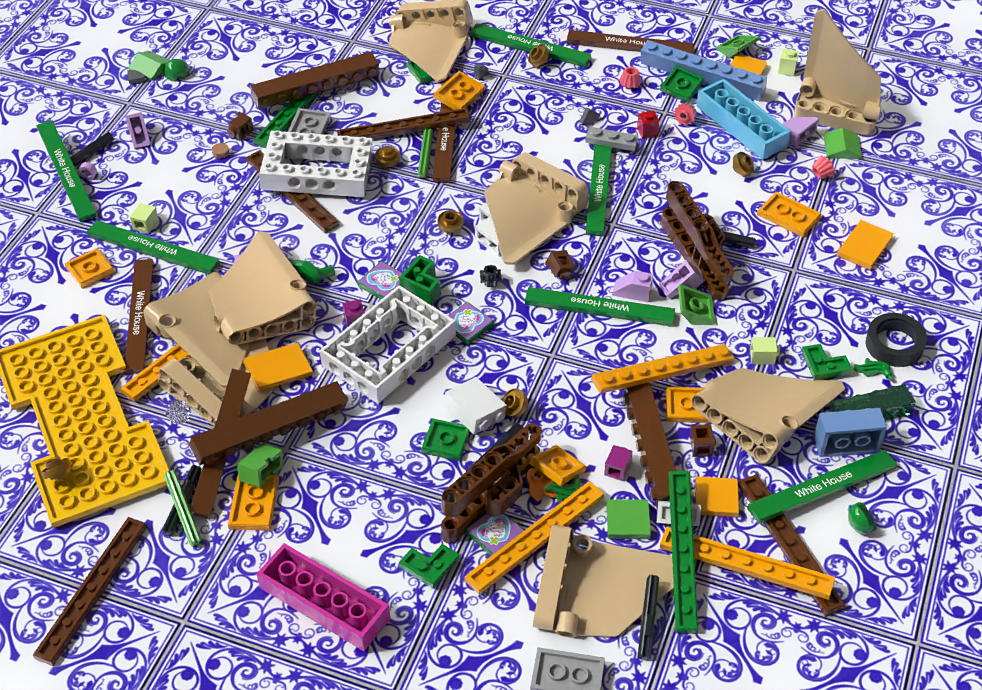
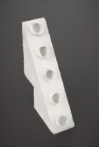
[475,202,501,256]

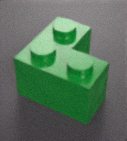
[399,255,441,306]

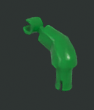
[288,259,335,284]

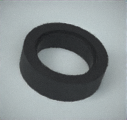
[865,313,927,367]

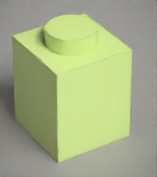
[778,49,799,76]
[130,203,159,234]
[750,337,780,365]

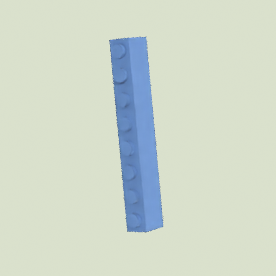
[641,40,767,102]

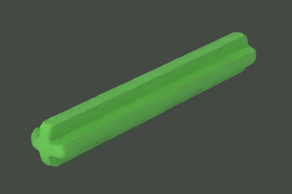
[418,128,433,178]
[164,470,202,546]

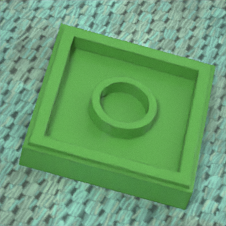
[606,500,651,539]

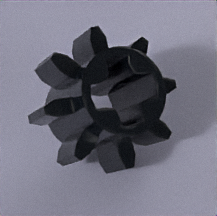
[480,265,502,287]

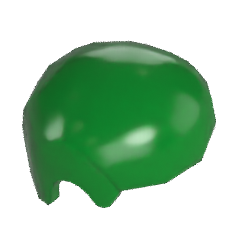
[165,59,189,82]
[848,502,877,534]

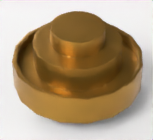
[528,44,549,67]
[375,146,400,167]
[733,151,754,177]
[437,210,464,233]
[502,388,528,418]
[41,456,72,482]

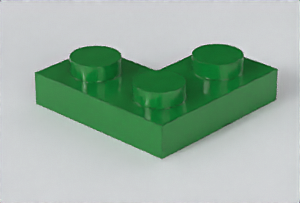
[801,344,852,380]
[399,544,459,589]

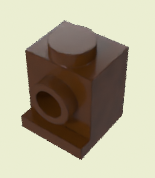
[227,111,254,141]
[545,250,576,280]
[689,424,715,457]

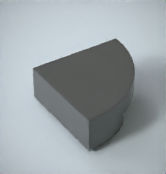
[474,64,489,81]
[127,70,145,84]
[579,107,600,125]

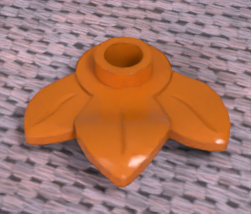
[526,467,557,502]

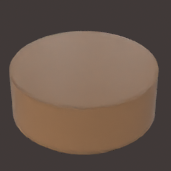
[212,143,229,159]

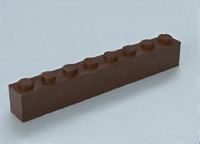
[250,52,379,110]
[189,381,348,466]
[620,382,676,509]

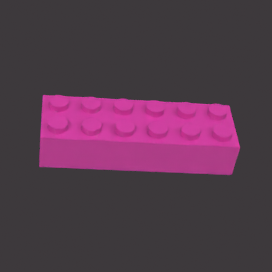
[256,543,391,651]

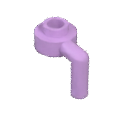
[76,162,97,180]

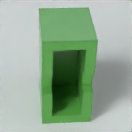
[237,443,283,488]

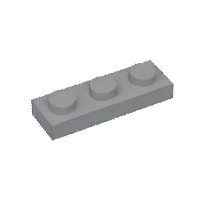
[585,127,639,151]

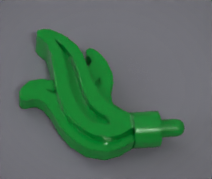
[854,358,893,381]
[544,475,581,503]

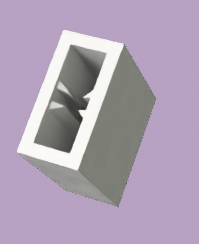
[444,377,506,434]

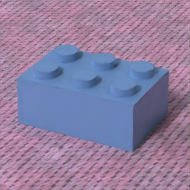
[814,408,887,458]

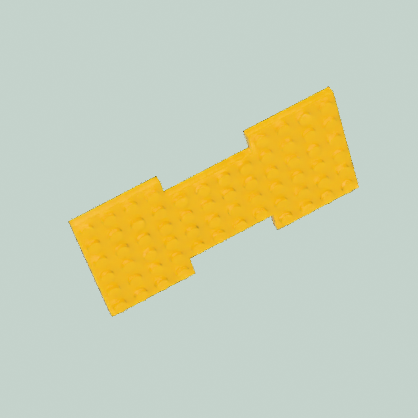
[0,315,169,528]

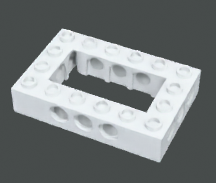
[259,131,373,197]
[320,285,456,404]

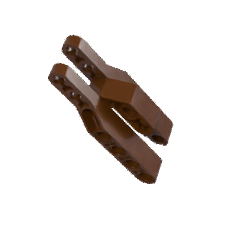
[660,181,734,301]
[441,423,542,544]

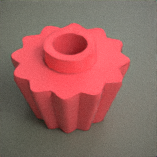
[619,67,642,88]
[674,103,696,126]
[812,155,835,179]

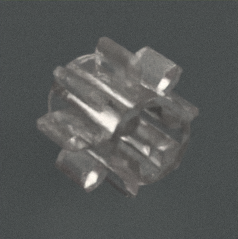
[165,400,191,424]

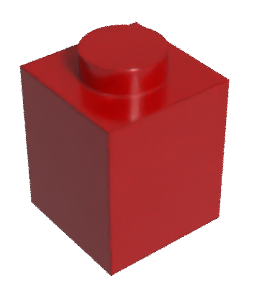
[637,110,659,139]

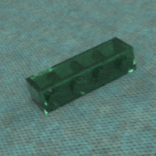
[829,384,916,421]

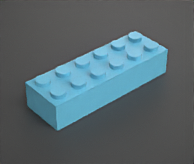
[697,79,791,160]

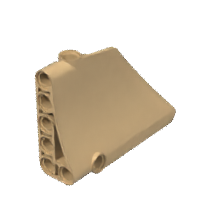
[388,0,473,82]
[794,9,882,136]
[484,152,588,265]
[209,231,316,345]
[143,272,250,387]
[158,338,275,427]
[691,368,845,463]
[533,524,673,637]

